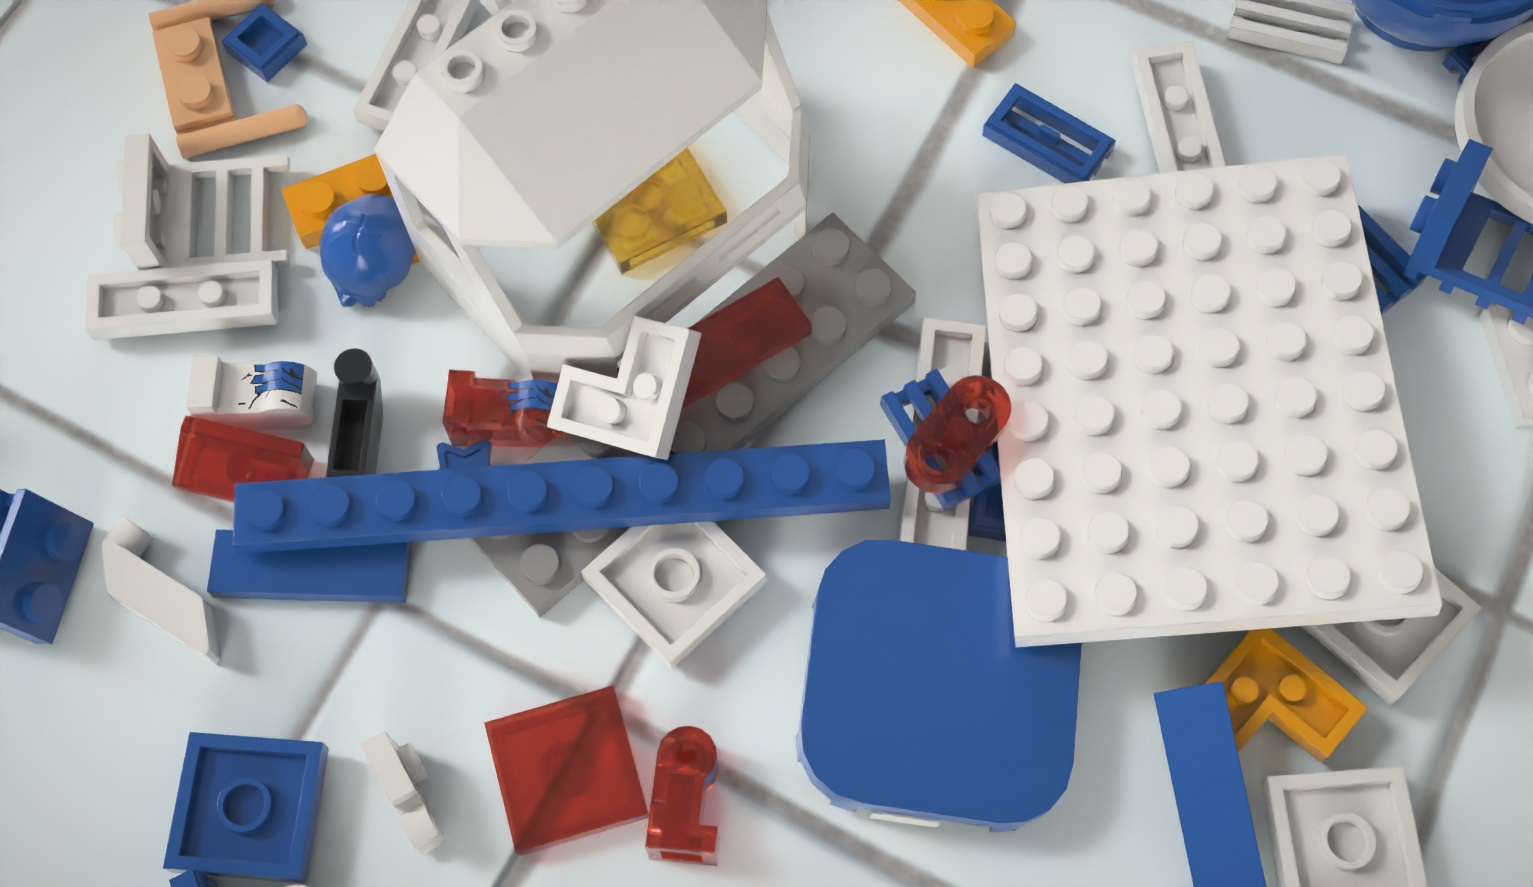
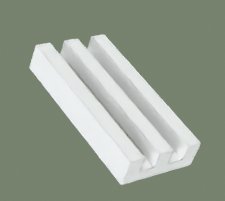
[1227,0,1356,64]

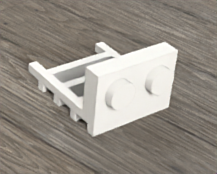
[113,133,290,270]

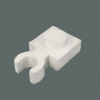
[360,731,446,855]

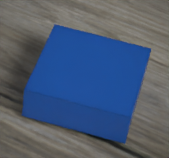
[221,3,307,83]

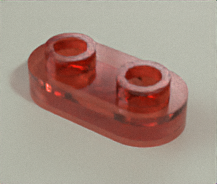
[903,375,1011,494]

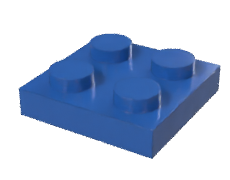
[163,732,329,883]

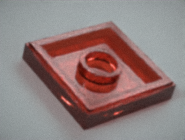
[484,685,650,856]

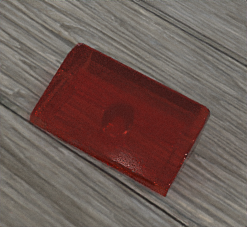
[172,415,314,502]

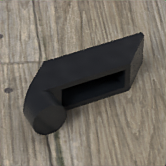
[326,348,383,477]

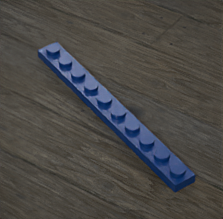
[232,439,891,554]

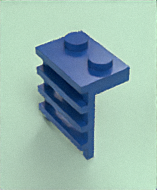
[1403,139,1533,324]
[0,489,94,644]

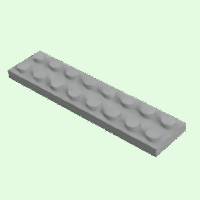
[469,212,916,618]

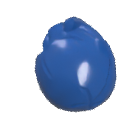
[320,194,416,307]

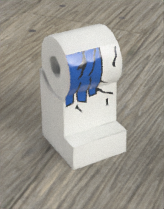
[186,355,317,432]

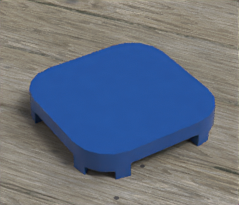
[796,539,1082,832]

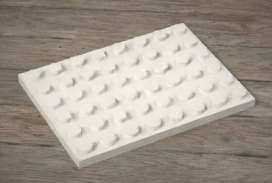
[976,153,1442,647]

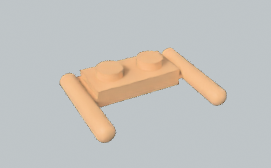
[148,0,307,159]

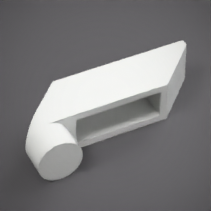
[102,516,221,665]

